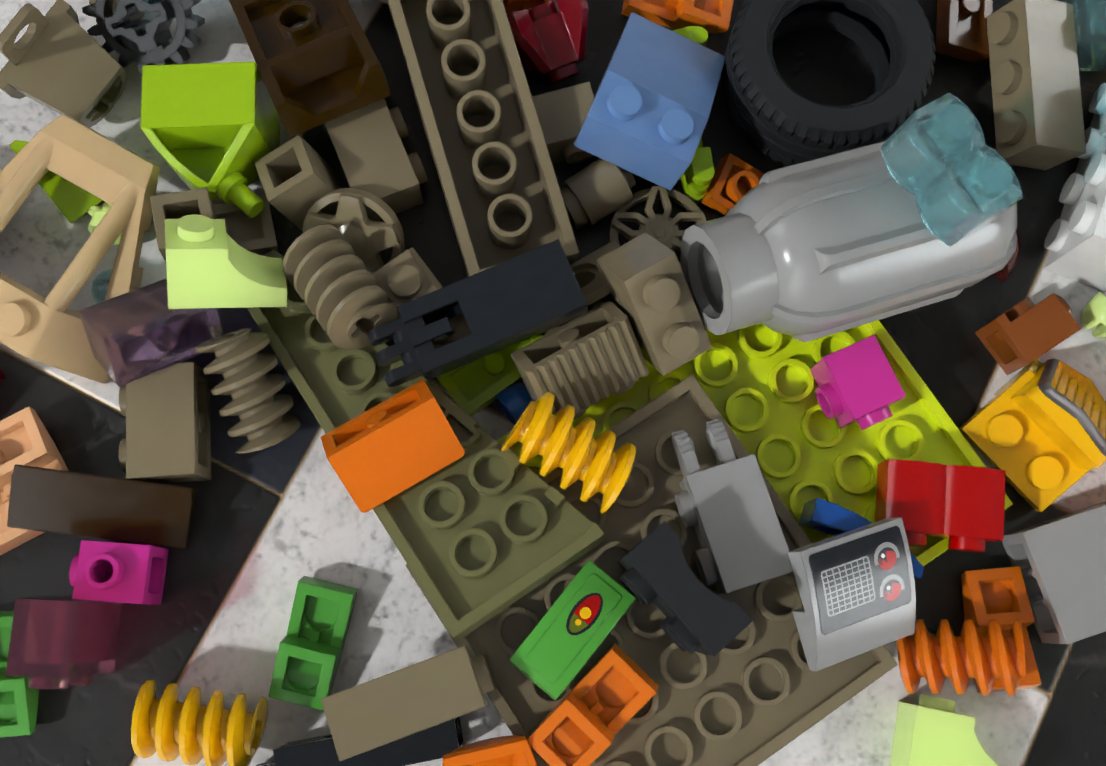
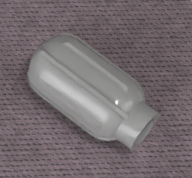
[680,131,1018,342]

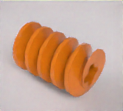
[897,619,1026,696]

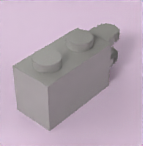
[671,419,793,594]

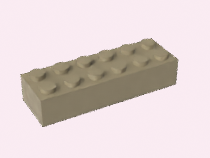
[387,0,579,277]

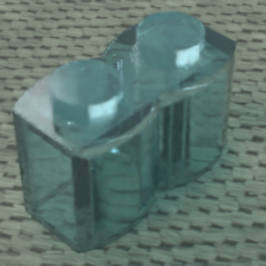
[881,93,1023,247]

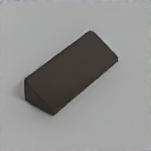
[7,464,196,550]

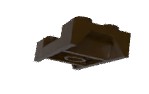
[229,0,391,137]

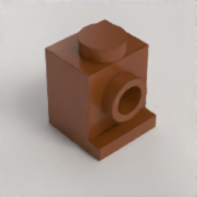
[975,293,1081,375]

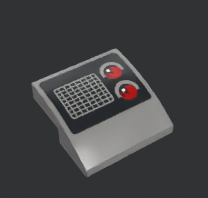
[788,517,916,671]

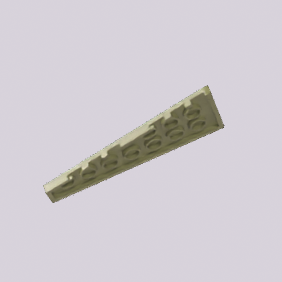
[247,249,606,641]

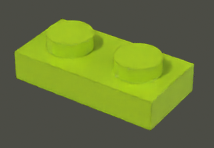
[436,333,543,417]

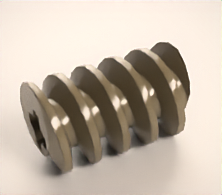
[283,224,398,350]
[194,328,301,454]

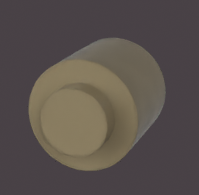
[560,158,636,230]

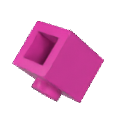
[810,335,906,430]
[69,540,169,605]

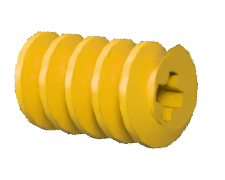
[501,392,636,514]
[131,680,268,766]

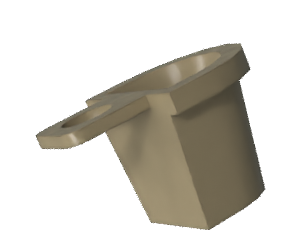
[0,0,128,128]

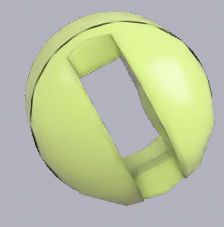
[1081,292,1106,338]

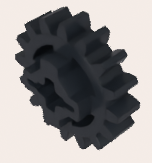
[82,0,205,75]

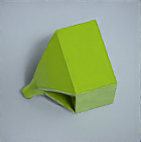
[141,61,280,218]

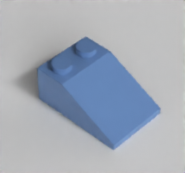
[573,12,725,191]

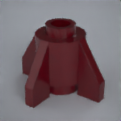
[507,0,589,85]

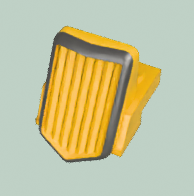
[959,358,1106,512]

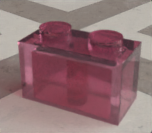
[6,599,122,689]

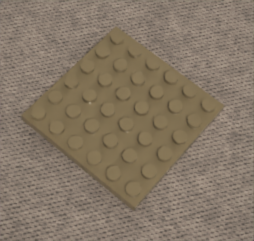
[405,374,898,766]

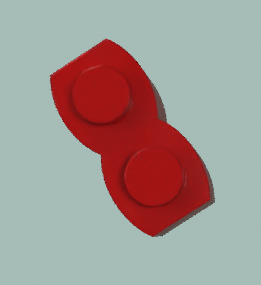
[875,459,1006,552]

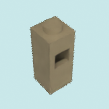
[321,645,495,762]

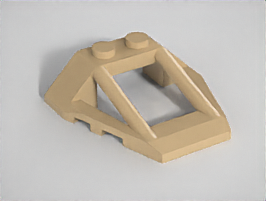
[0,114,160,384]

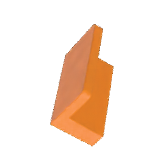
[321,379,465,513]

